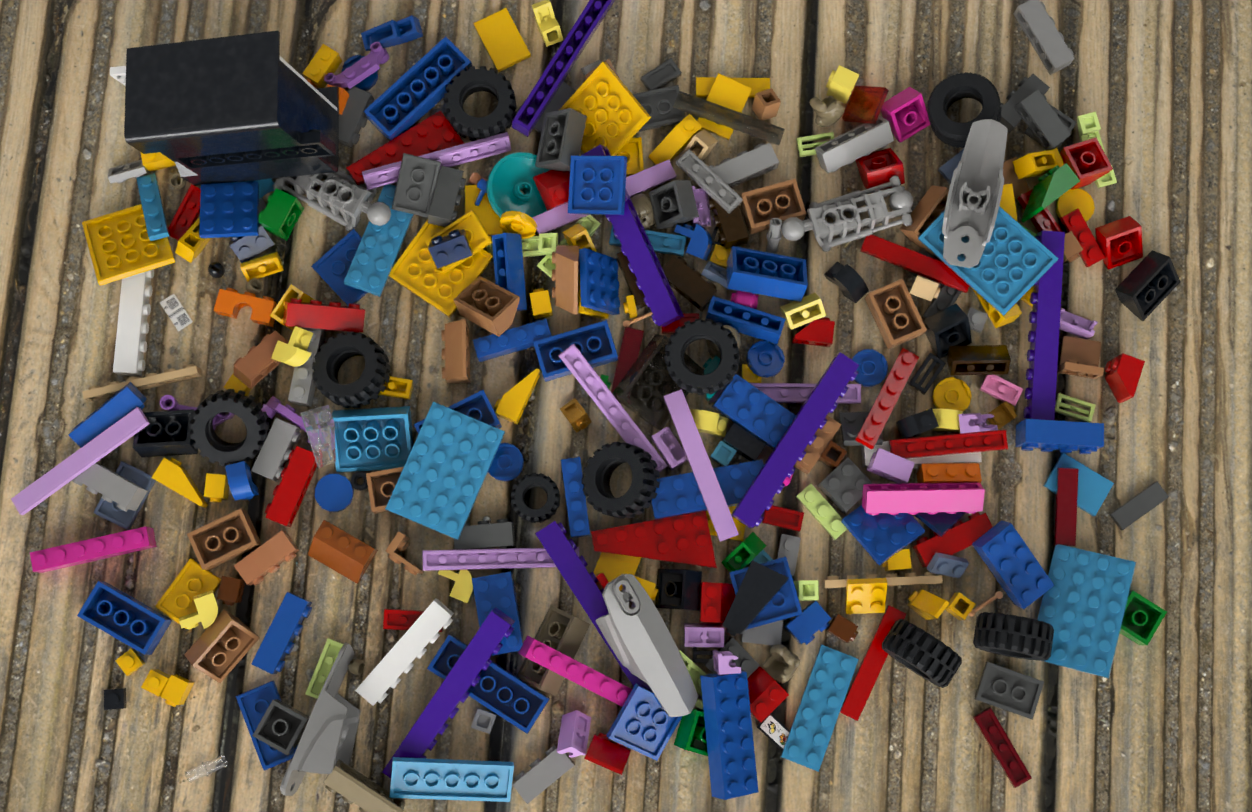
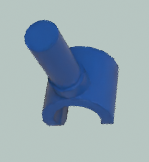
[475,179,487,206]

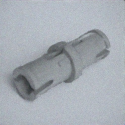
[766,218,782,254]

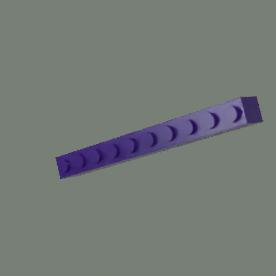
[512,0,615,137]
[581,144,684,327]
[1024,231,1065,420]
[731,352,859,528]
[535,521,652,691]
[382,607,515,778]

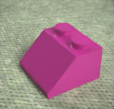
[879,87,930,143]

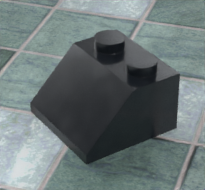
[923,304,972,359]
[655,569,702,611]

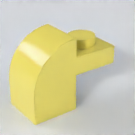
[531,0,563,47]
[271,326,313,367]
[690,409,728,437]
[926,409,963,434]
[438,570,474,604]
[179,590,218,629]

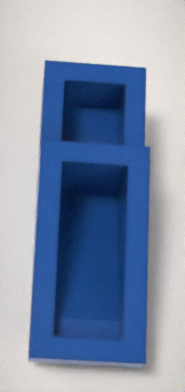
[361,15,423,51]

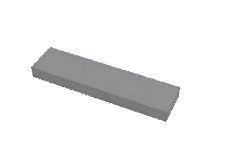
[676,149,743,214]

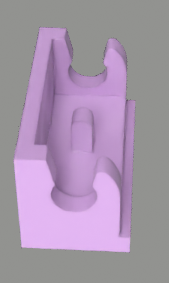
[692,186,712,228]
[1060,308,1098,340]
[958,413,998,434]
[651,427,688,470]
[867,448,915,484]
[684,623,724,647]
[712,650,741,675]
[557,710,591,757]

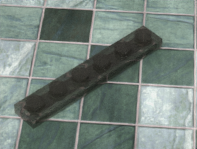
[673,91,785,145]

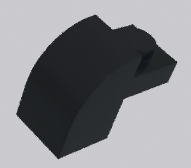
[824,262,869,303]
[896,408,939,439]

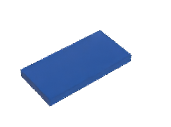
[236,681,298,771]

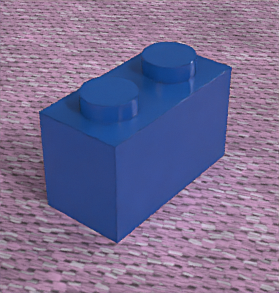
[785,601,831,645]

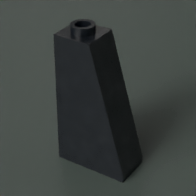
[722,561,789,636]

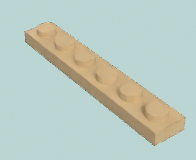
[82,364,203,402]
[822,572,943,589]

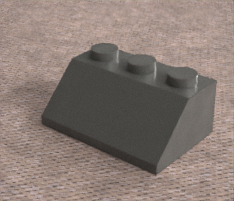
[535,108,587,172]

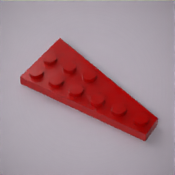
[346,111,465,185]
[591,510,717,568]

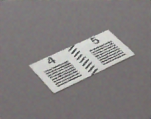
[160,294,193,332]

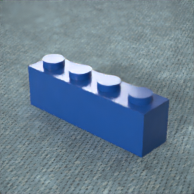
[492,233,527,311]
[705,296,786,344]
[473,319,551,362]
[68,382,147,448]
[561,457,591,538]
[251,592,312,674]

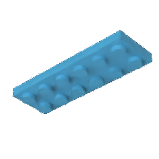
[344,184,414,297]
[780,645,859,772]
[389,757,514,802]

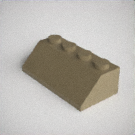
[516,606,590,696]
[323,759,405,812]

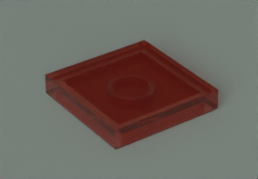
[842,86,889,124]

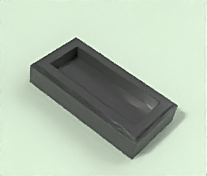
[641,58,682,91]

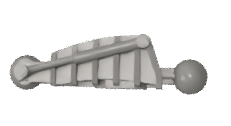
[273,170,391,232]
[781,176,913,252]

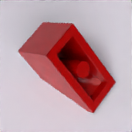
[792,317,835,347]

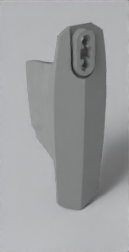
[942,119,1008,268]
[596,574,698,717]
[280,642,361,796]

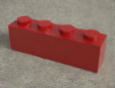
[283,298,365,332]
[265,446,321,528]
[913,512,993,568]

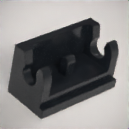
[722,422,767,461]

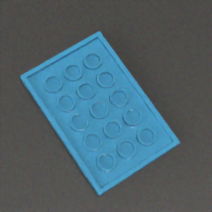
[918,206,1059,316]
[385,402,505,540]
[1037,544,1136,679]

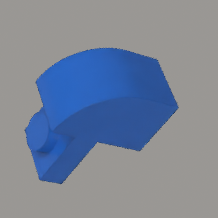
[674,223,712,261]
[225,461,259,501]

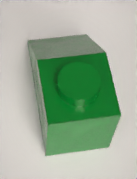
[721,532,767,572]

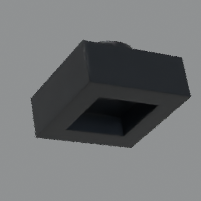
[104,688,126,710]

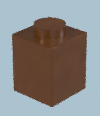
[818,441,847,470]
[217,576,245,606]
[825,614,858,643]

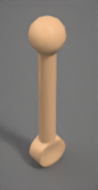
[623,311,653,328]
[969,591,1003,617]

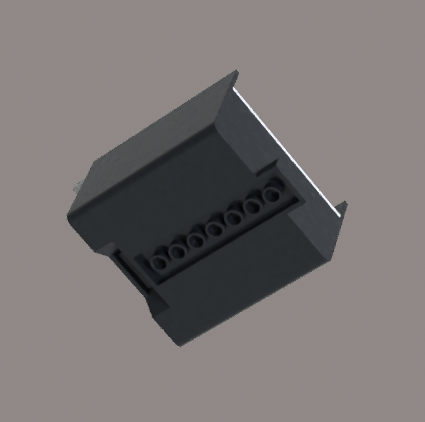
[110,31,339,186]

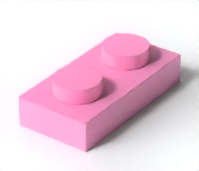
[979,375,1023,406]

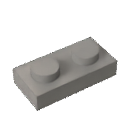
[108,160,147,183]
[777,534,801,576]

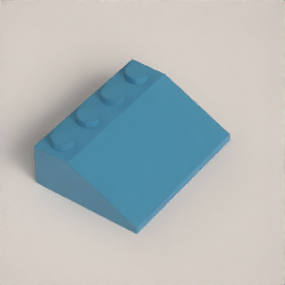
[330,406,413,472]

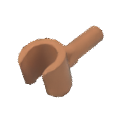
[468,173,488,185]

